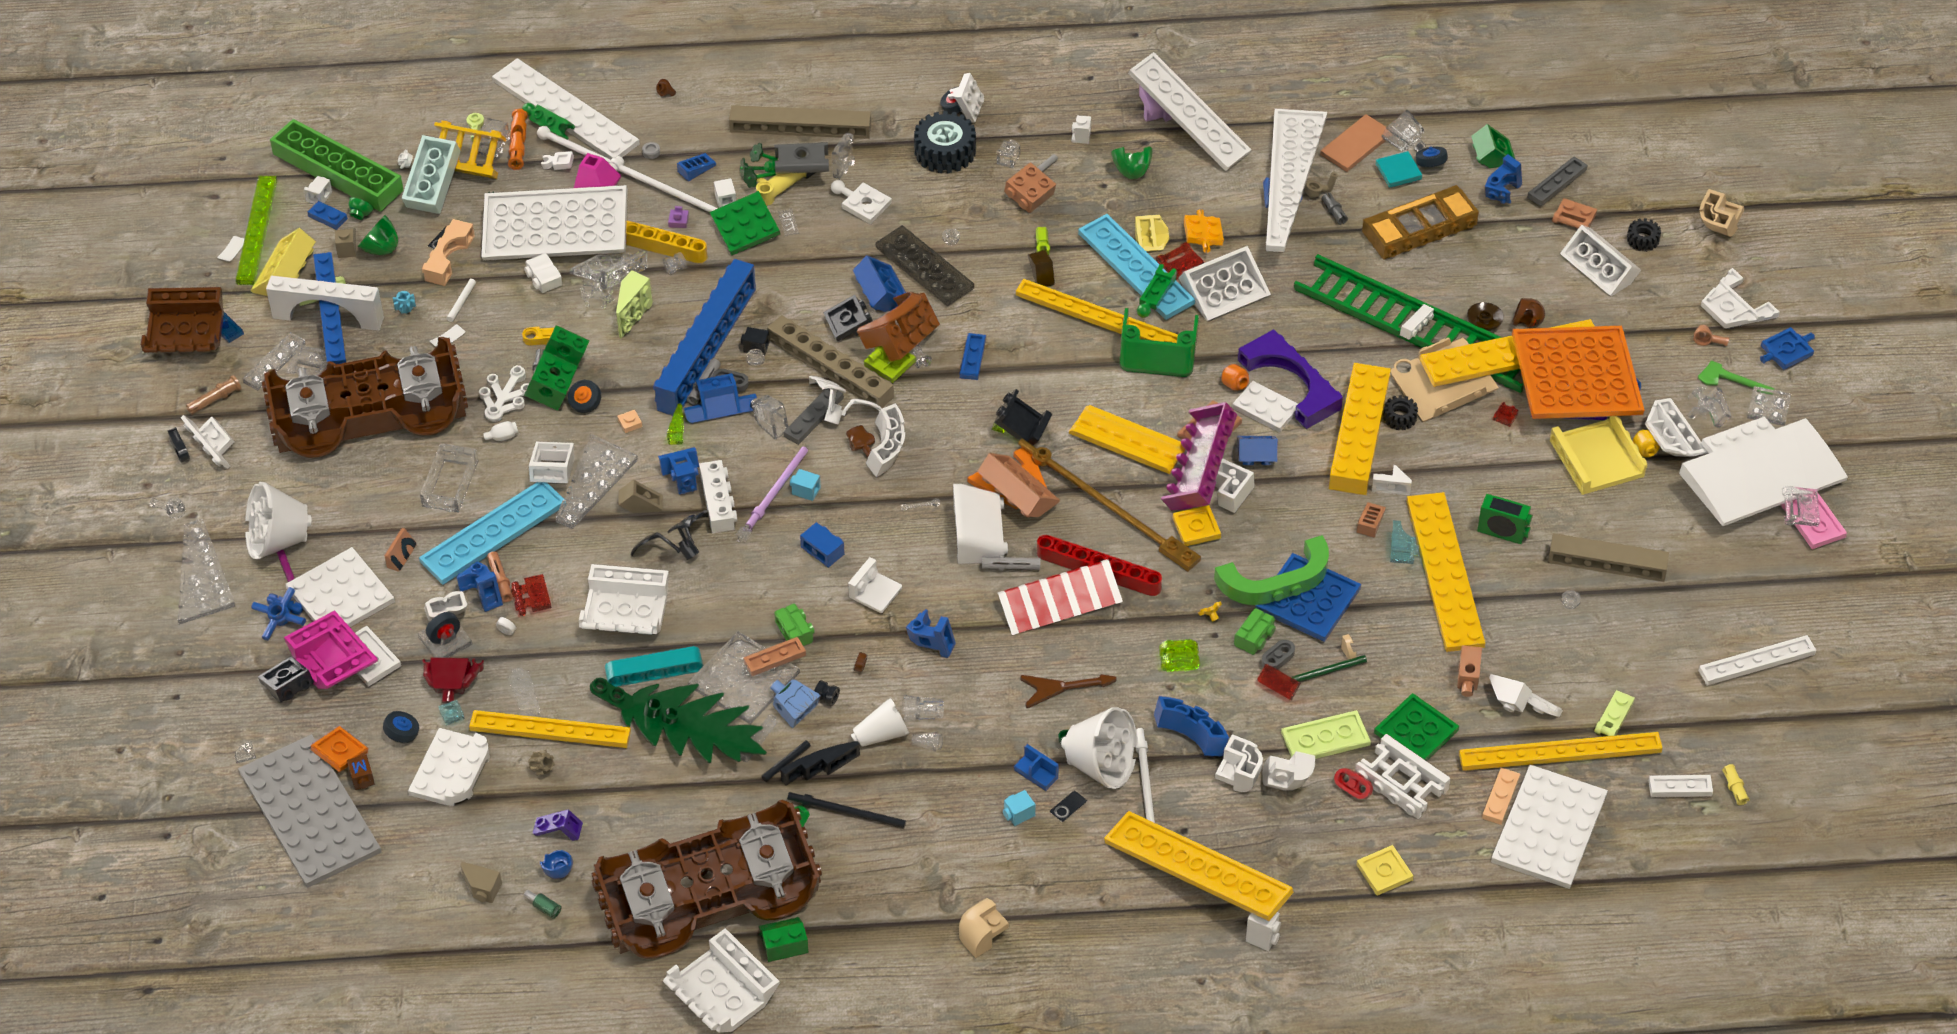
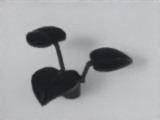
[630,510,709,560]

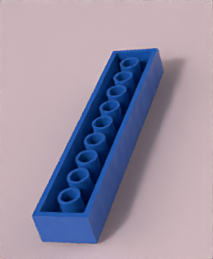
[653,259,756,417]

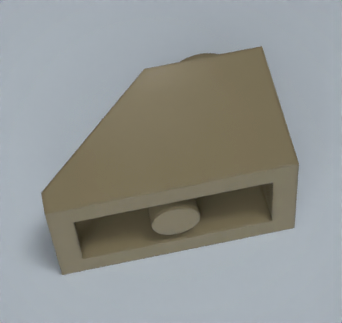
[335,228,356,258]
[619,479,663,513]
[460,862,502,903]

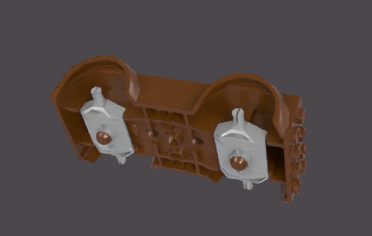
[262,337,468,458]
[591,799,822,959]

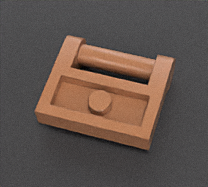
[1552,198,1597,229]

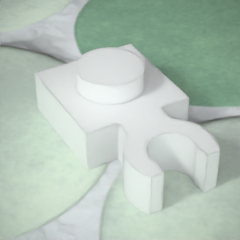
[541,151,574,170]

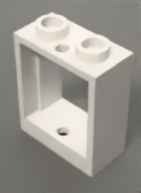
[529,442,575,483]

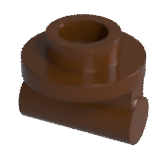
[656,79,676,96]

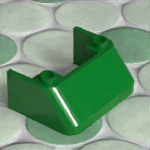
[1120,308,1199,377]

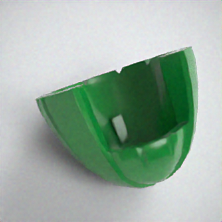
[1111,147,1153,180]
[357,215,398,256]

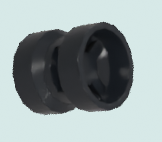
[814,680,840,706]

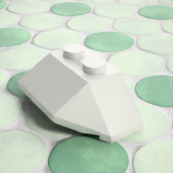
[1645,398,1707,456]

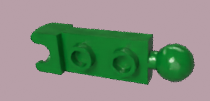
[522,103,575,140]
[1136,264,1177,318]

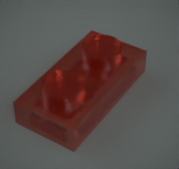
[1257,664,1301,700]

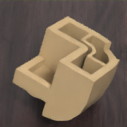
[1699,189,1744,236]
[959,898,1009,958]

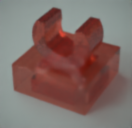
[1493,402,1519,427]

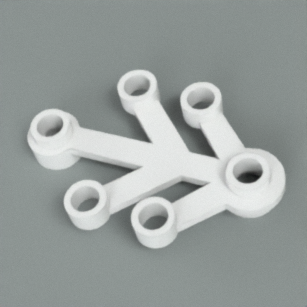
[479,365,529,422]

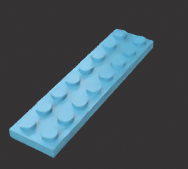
[1078,214,1195,320]
[419,482,566,585]

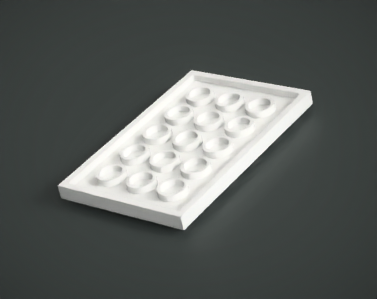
[1491,765,1608,889]

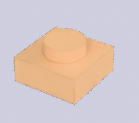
[617,410,642,433]

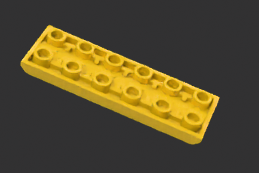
[1069,405,1186,474]

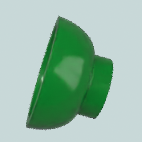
[348,197,374,220]

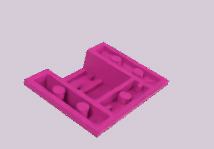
[284,610,378,689]

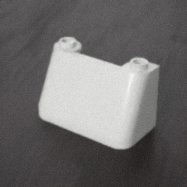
[953,484,1008,564]

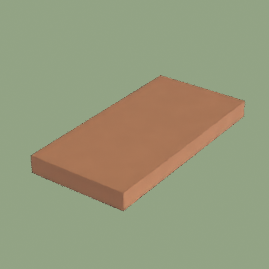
[1320,114,1393,172]

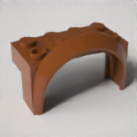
[857,292,940,362]

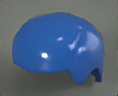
[540,850,573,879]

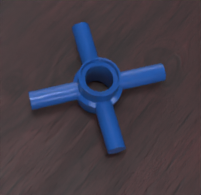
[251,587,306,641]

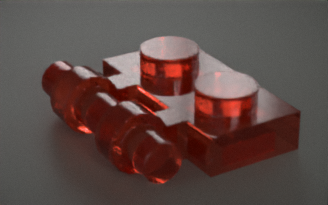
[511,574,552,616]

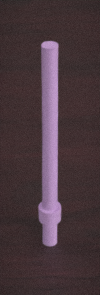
[745,447,808,529]

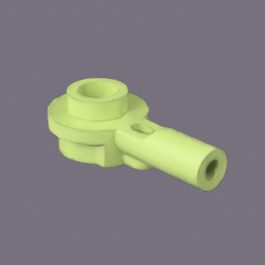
[466,113,484,141]

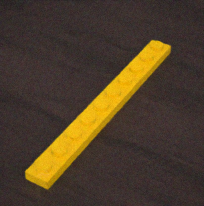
[1016,279,1178,343]
[1459,732,1663,771]

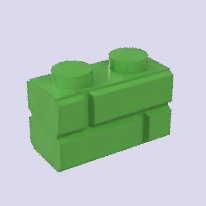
[774,603,815,646]
[1234,608,1276,655]

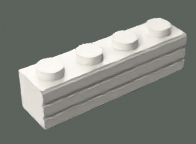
[1400,304,1434,339]

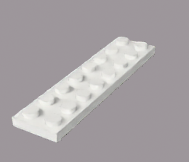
[1128,52,1251,171]

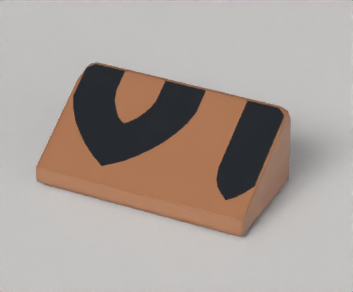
[384,528,417,571]

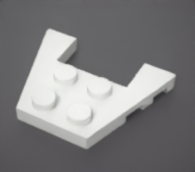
[1701,268,1779,328]

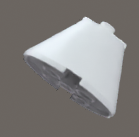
[245,482,312,559]
[1061,707,1137,789]

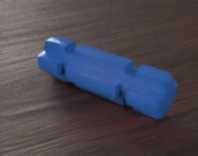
[267,593,303,615]

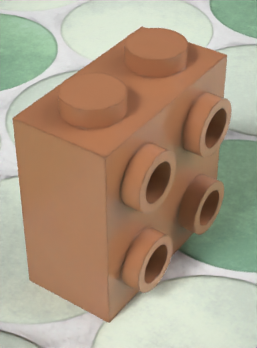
[1004,162,1056,213]

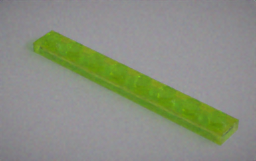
[236,176,277,285]

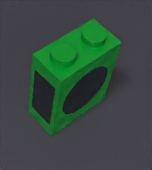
[1477,493,1533,545]

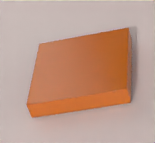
[310,726,368,772]

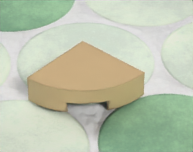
[1341,634,1356,660]

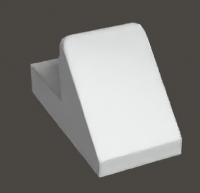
[1372,465,1412,495]

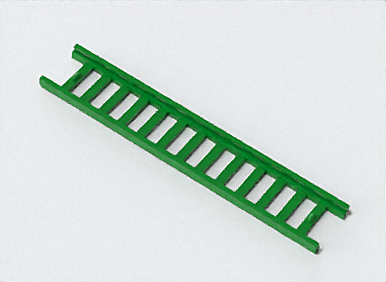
[1294,254,1523,393]

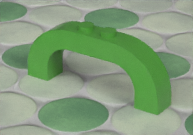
[1214,535,1329,605]

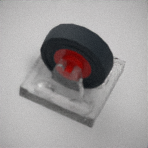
[418,612,472,658]

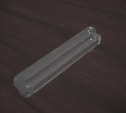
[740,714,778,762]

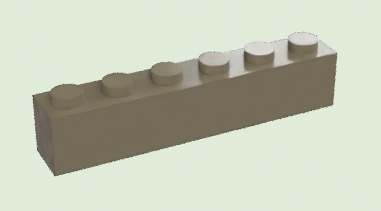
[1548,533,1669,582]

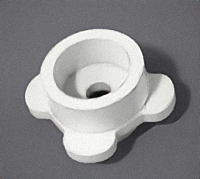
[398,150,413,169]

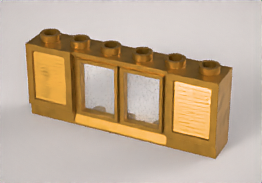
[1362,185,1479,260]

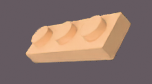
[1482,768,1520,825]

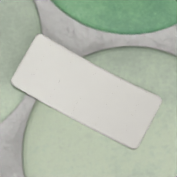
[217,236,246,261]
[430,324,465,346]

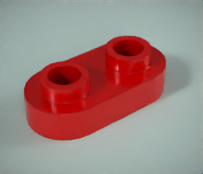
[1334,768,1373,799]

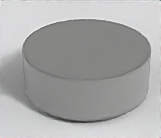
[642,142,660,159]

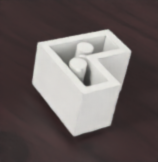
[1215,459,1254,513]

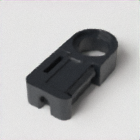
[167,427,190,463]

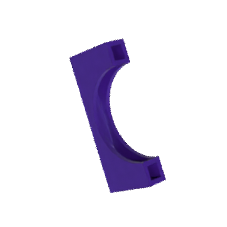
[1238,329,1343,429]

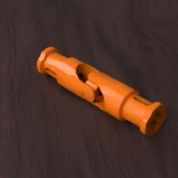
[508,109,528,170]

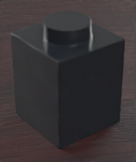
[741,327,770,356]

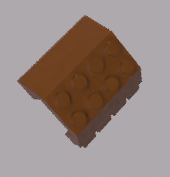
[141,287,224,353]

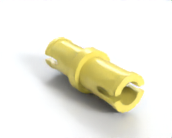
[1722,764,1750,805]

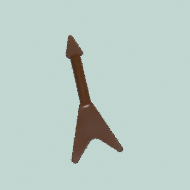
[1020,674,1117,708]

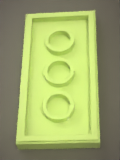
[1281,710,1371,759]

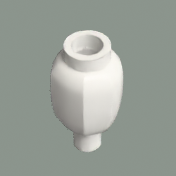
[483,421,519,441]

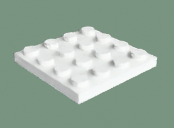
[286,547,395,627]

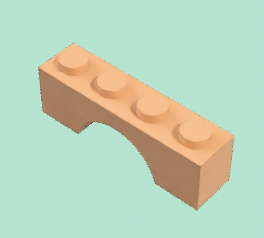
[422,219,475,286]

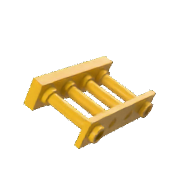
[434,120,506,179]

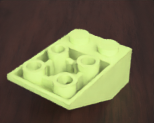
[616,270,653,338]

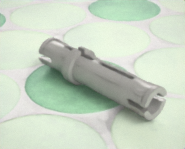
[687,358,721,405]
[982,555,1040,571]

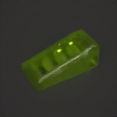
[667,404,684,445]

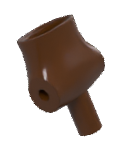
[846,425,875,458]

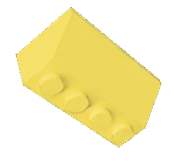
[251,228,316,296]

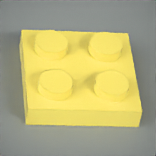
[1356,845,1413,896]

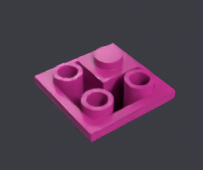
[574,153,621,188]

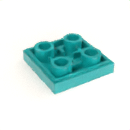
[1375,151,1422,188]

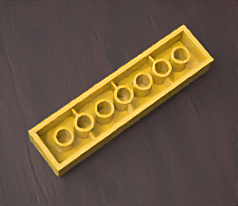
[1329,363,1391,495]

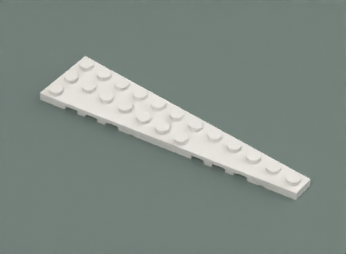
[1266,109,1327,252]

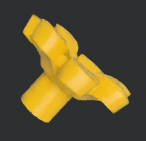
[1198,601,1222,622]

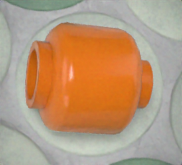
[1221,364,1249,391]

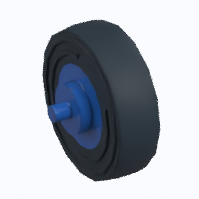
[1416,146,1448,167]
[383,711,419,743]

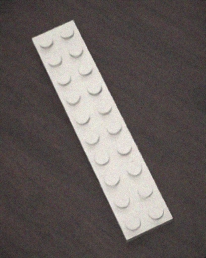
[492,58,640,159]

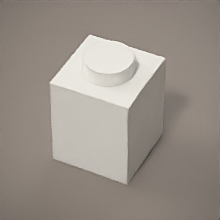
[714,178,736,208]

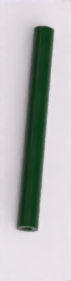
[1291,655,1367,684]

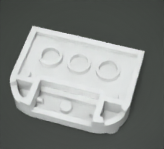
[408,728,490,806]

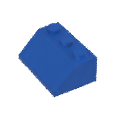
[853,255,906,312]

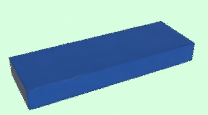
[960,333,986,380]

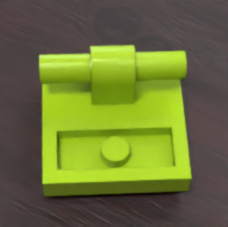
[864,346,916,383]

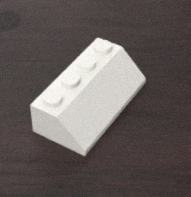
[1560,225,1641,296]

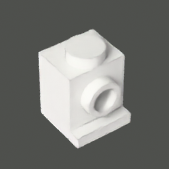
[1071,115,1091,144]
[304,176,332,204]

